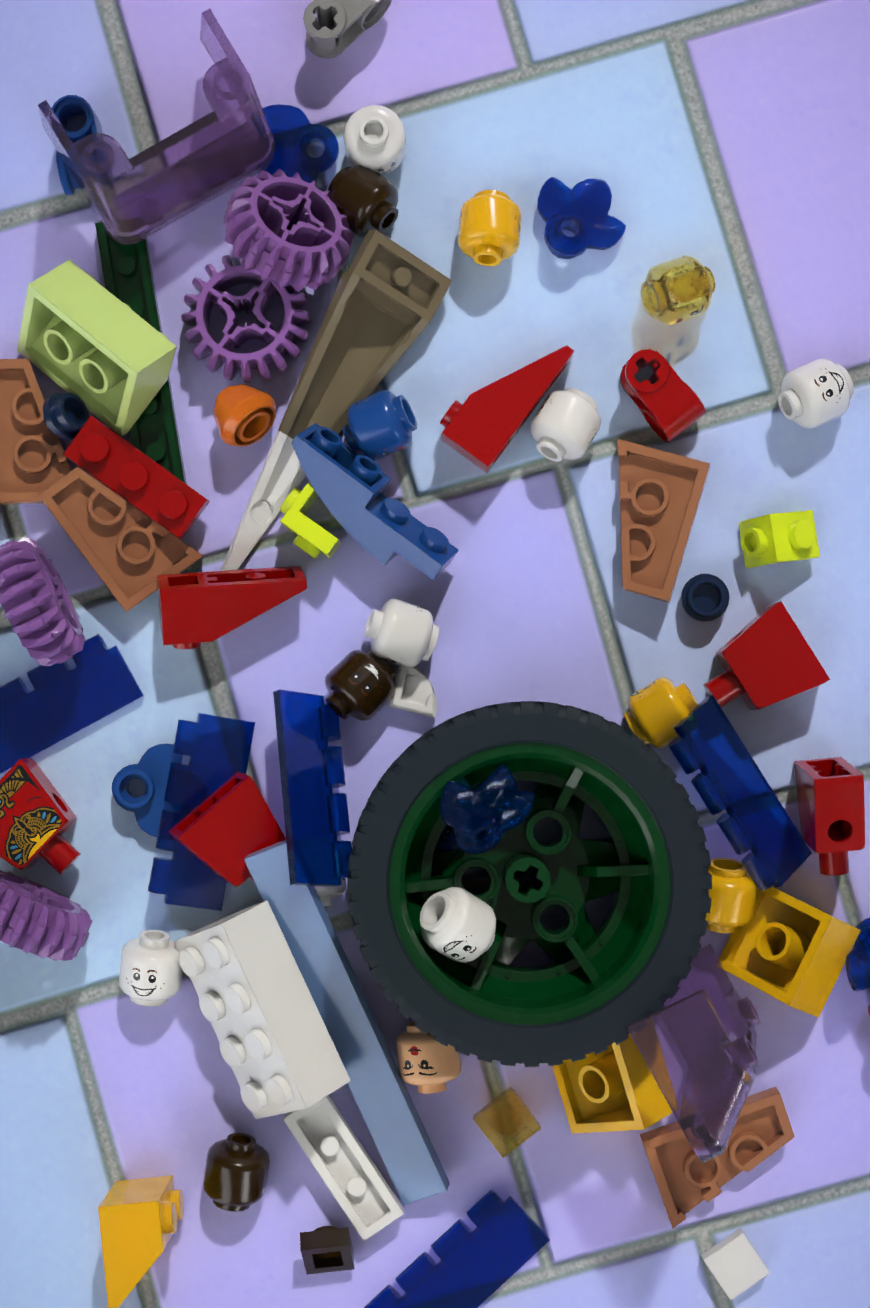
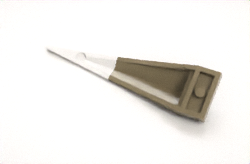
[220,230,452,571]

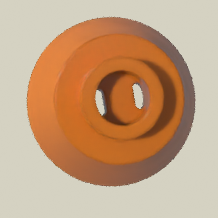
[213,384,276,447]

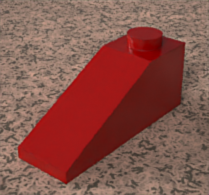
[440,345,574,473]
[157,566,307,649]

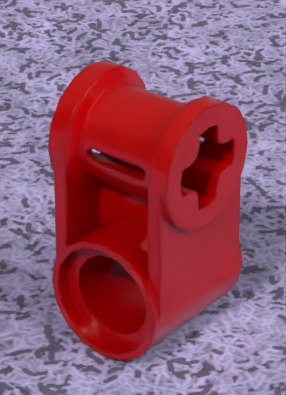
[620,349,706,443]

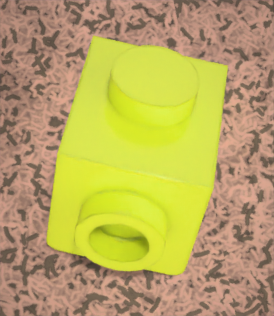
[280,482,341,559]
[739,510,820,568]

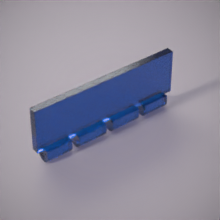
[0,633,144,774]
[273,689,352,887]
[668,695,812,891]
[148,713,255,911]
[363,1189,550,1308]

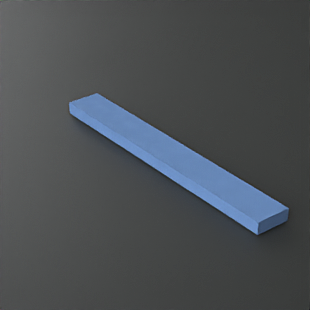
[244,837,450,1205]

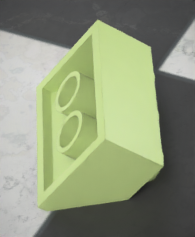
[17,259,177,437]

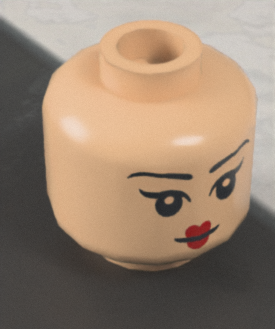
[396,1021,461,1094]

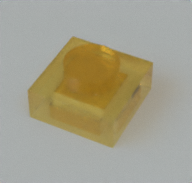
[473,1086,541,1158]

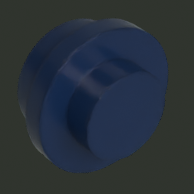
[43,393,89,440]
[681,574,729,622]

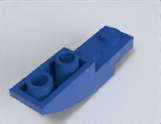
[292,423,459,580]

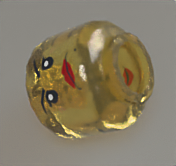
[640,255,715,325]

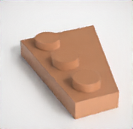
[0,359,71,505]
[618,439,710,603]
[38,467,204,612]
[639,1086,795,1228]

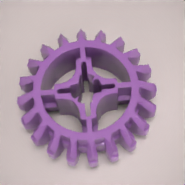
[223,169,354,292]
[181,255,311,383]
[0,537,85,667]
[0,870,93,961]

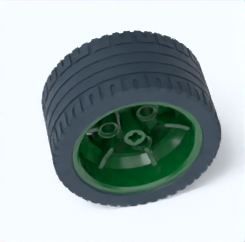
[347,701,712,1067]

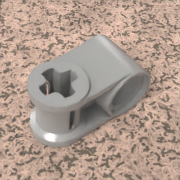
[303,0,392,59]

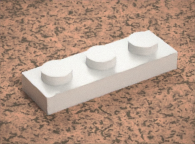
[283,1095,404,1241]

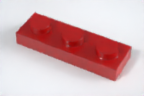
[63,416,210,540]

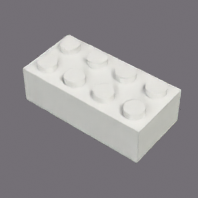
[174,900,351,1119]

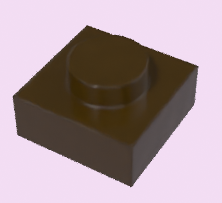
[300,1226,355,1275]

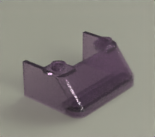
[38,9,275,244]
[627,944,761,1162]

